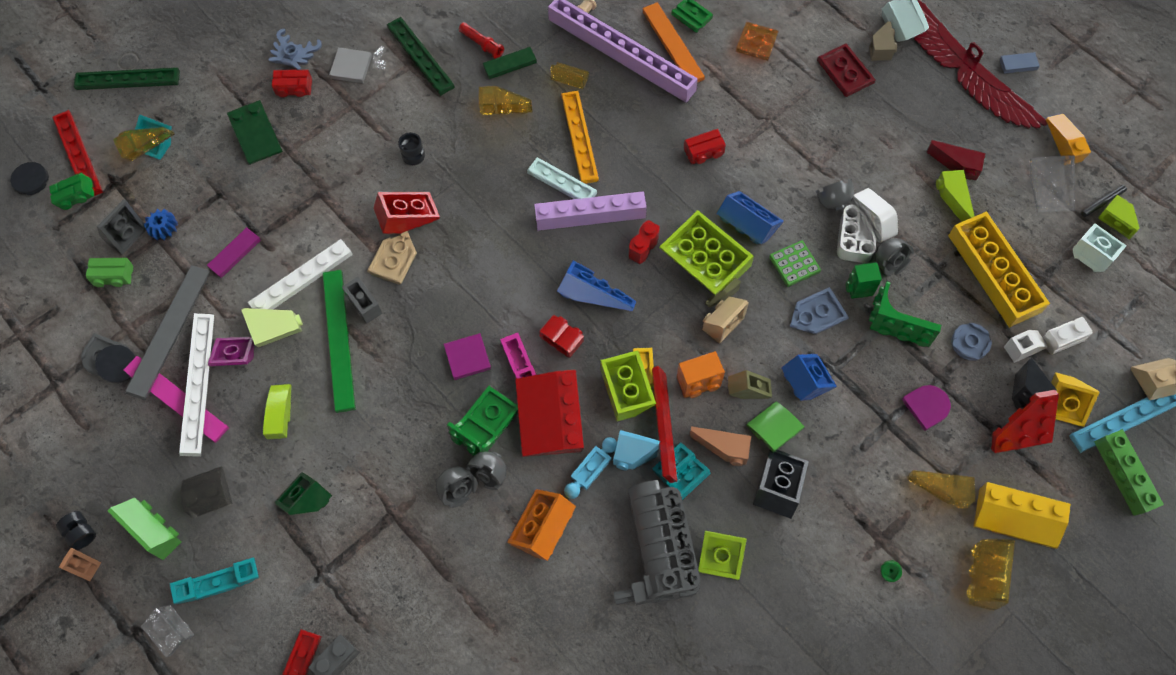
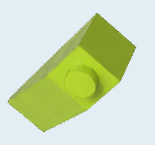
[936,170,975,222]

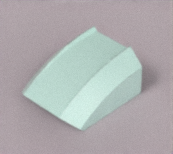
[882,0,929,42]
[1073,224,1126,272]

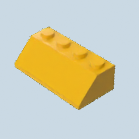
[974,482,1071,549]

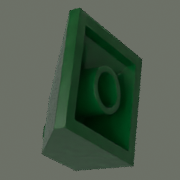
[274,472,332,515]

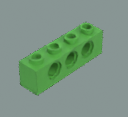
[1094,429,1164,516]

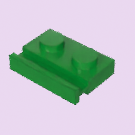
[671,0,713,33]

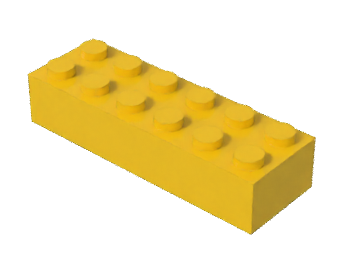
[948,211,1050,328]

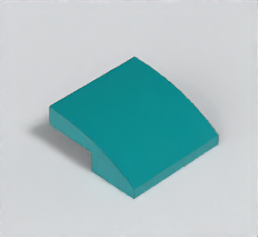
[652,443,711,500]

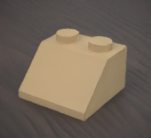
[702,297,749,344]
[1131,358,1176,400]

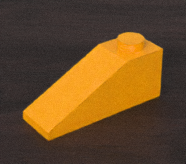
[1046,114,1091,166]

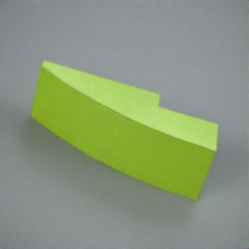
[263,384,291,439]

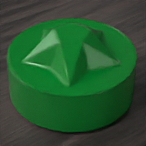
[880,560,902,582]

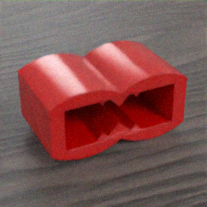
[629,220,660,264]
[539,315,584,358]

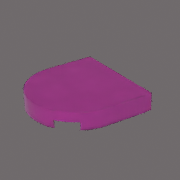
[902,385,951,431]

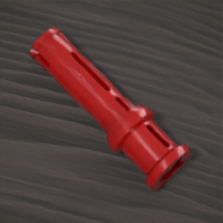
[459,22,504,59]

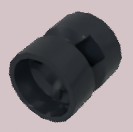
[398,132,425,166]
[56,511,96,550]

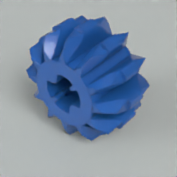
[144,209,178,240]

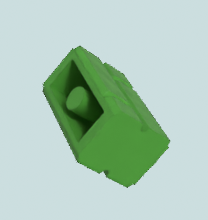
[86,258,133,287]

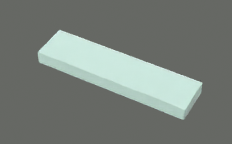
[527,157,597,199]

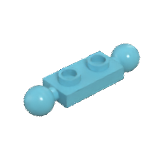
[564,437,617,499]

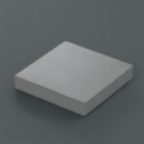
[329,47,372,83]

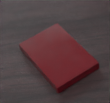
[817,43,876,97]

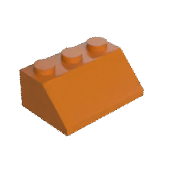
[507,489,576,561]

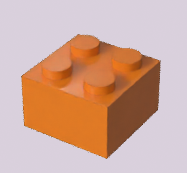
[676,351,725,398]

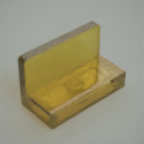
[550,62,589,89]

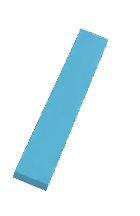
[1069,394,1176,453]

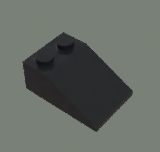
[753,449,809,519]

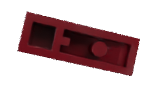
[926,140,986,180]

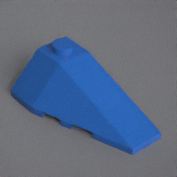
[557,260,636,311]

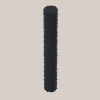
[1081,185,1127,217]

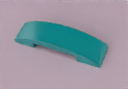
[170,557,259,604]

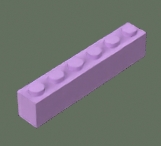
[535,191,646,231]

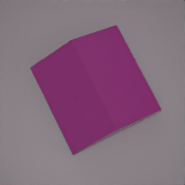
[208,337,254,366]

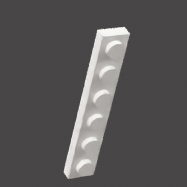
[248,239,353,310]

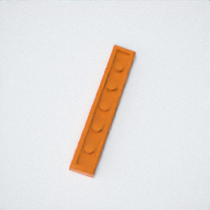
[643,2,705,83]

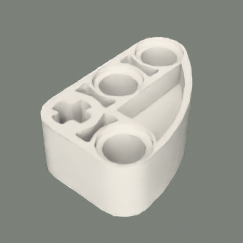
[851,188,898,243]
[837,205,876,263]

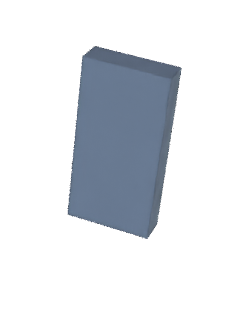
[999,52,1040,73]

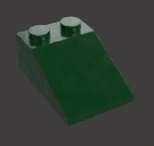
[227,100,283,165]

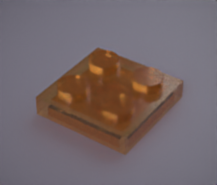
[736,22,779,61]

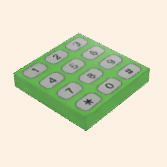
[769,240,821,287]

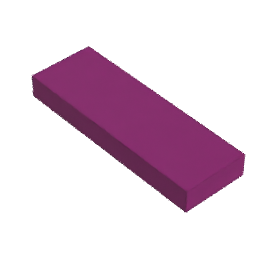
[207,227,261,278]

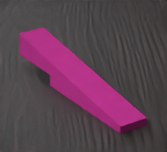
[500,333,536,379]
[123,356,229,443]

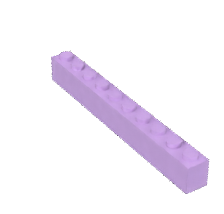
[548,0,698,103]

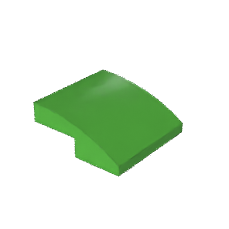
[746,401,804,453]

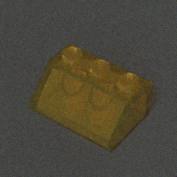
[967,539,1015,611]

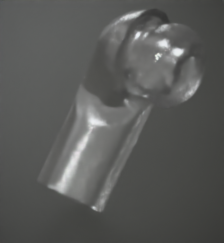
[373,46,386,70]

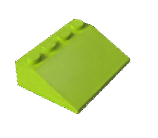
[659,210,754,295]

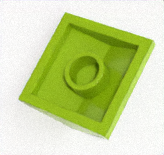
[698,531,747,580]

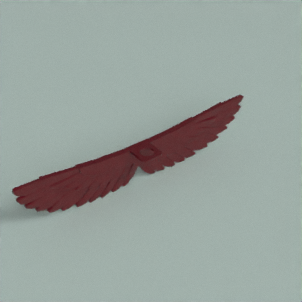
[914,0,1048,128]

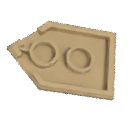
[367,231,417,285]

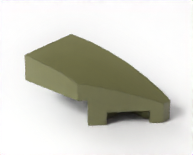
[705,277,741,307]

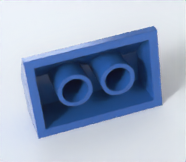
[716,191,784,244]

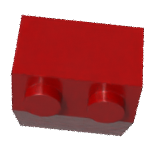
[373,192,440,234]

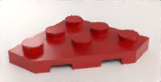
[991,390,1059,453]

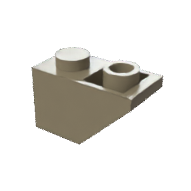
[869,21,897,61]

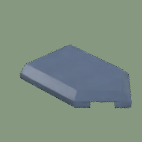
[790,287,849,334]

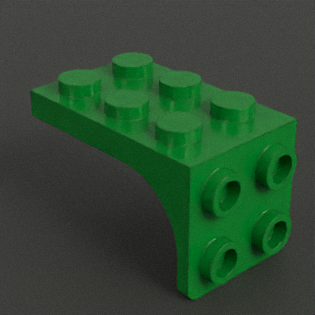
[868,281,942,347]
[447,386,518,456]

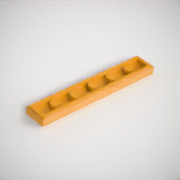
[561,91,599,184]

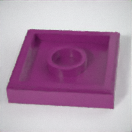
[444,333,491,380]

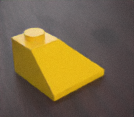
[1051,372,1100,427]

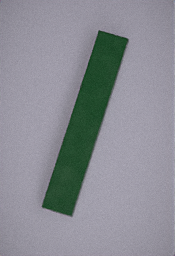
[387,17,455,96]
[73,68,180,90]

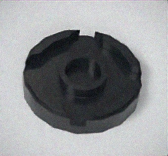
[10,162,49,195]
[95,345,135,383]

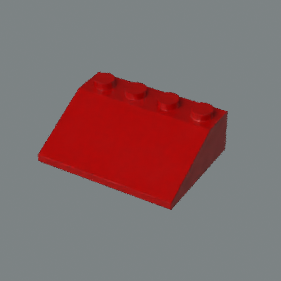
[515,370,584,457]

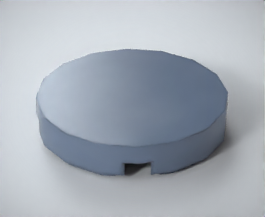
[951,323,992,360]

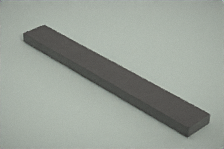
[125,265,210,400]

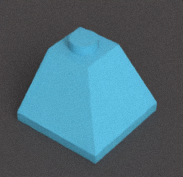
[613,430,660,470]

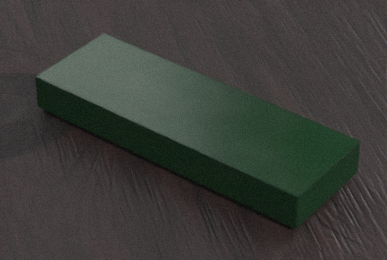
[483,47,537,80]

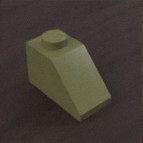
[728,370,772,399]

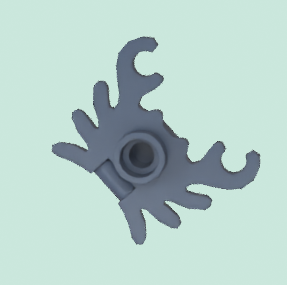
[268,29,322,70]

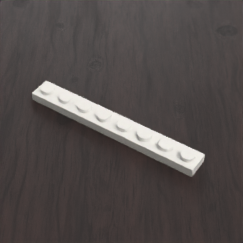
[179,313,214,457]

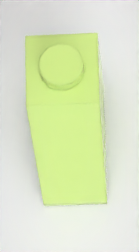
[241,308,303,348]

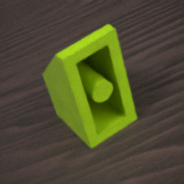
[1098,195,1140,239]

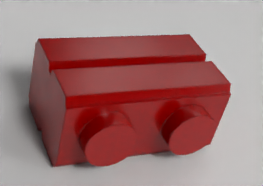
[272,70,312,97]
[683,129,726,164]

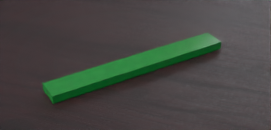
[323,270,356,413]

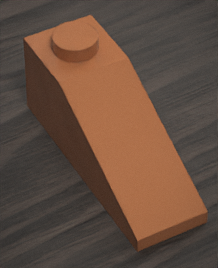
[689,426,751,466]
[59,548,101,581]

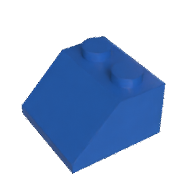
[781,354,837,401]

